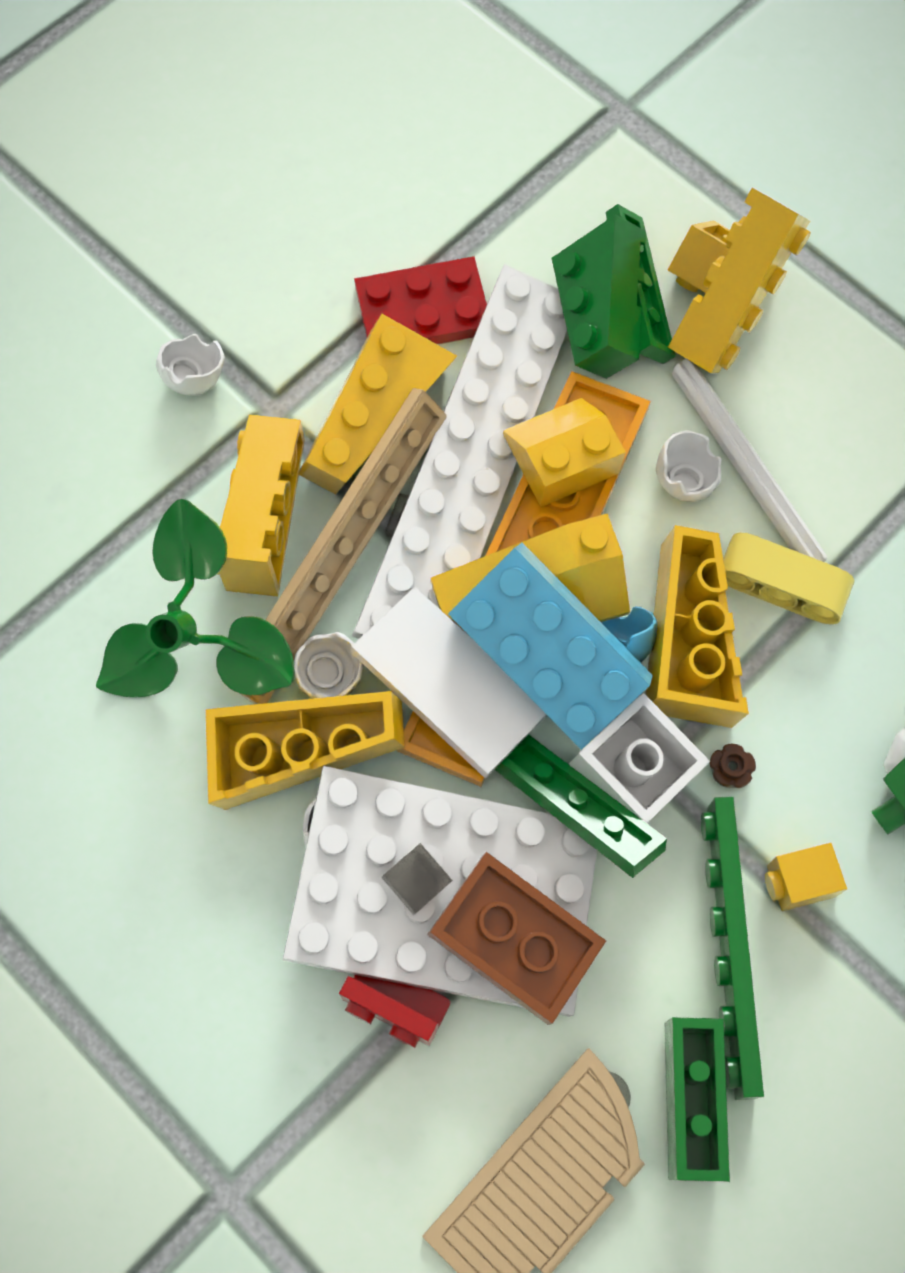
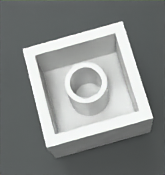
[569,692,710,823]

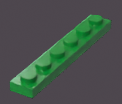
[701,797,764,1100]

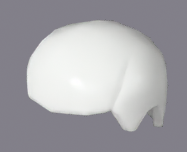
[156,334,225,396]
[655,430,722,502]
[294,632,364,699]

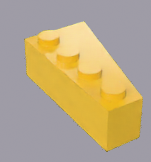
[298,314,457,495]
[645,525,749,728]
[205,691,405,810]

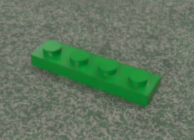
[605,204,676,364]
[494,735,667,878]

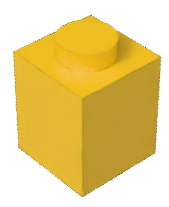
[765,842,847,911]

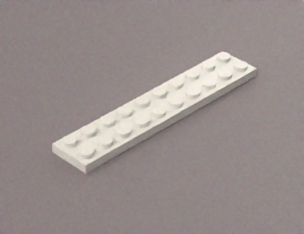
[352,264,567,639]

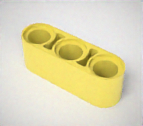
[723,532,855,624]

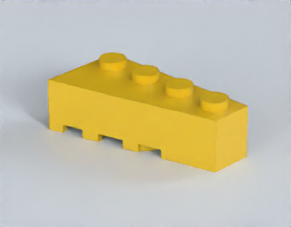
[668,188,811,374]
[217,415,305,597]

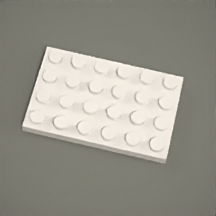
[282,766,597,1017]

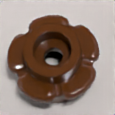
[709,744,756,788]

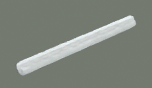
[672,359,827,562]

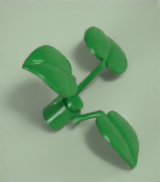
[96,499,295,697]

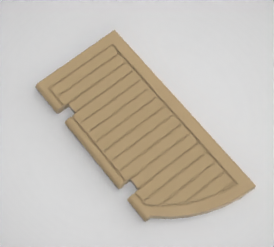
[422,1048,645,1273]

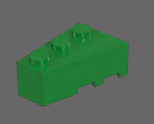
[551,214,646,379]

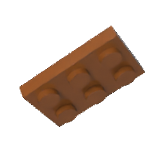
[427,852,606,1025]

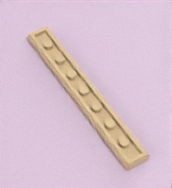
[241,388,447,704]

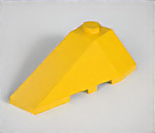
[430,514,630,622]

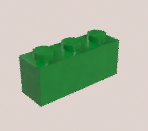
[664,1017,730,1182]

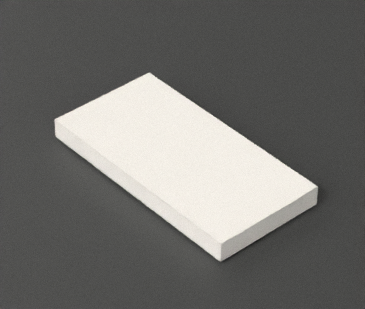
[350,587,547,779]

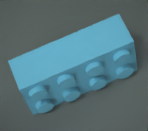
[448,543,653,750]

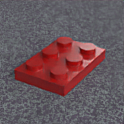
[354,256,487,344]

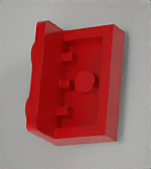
[339,975,450,1048]

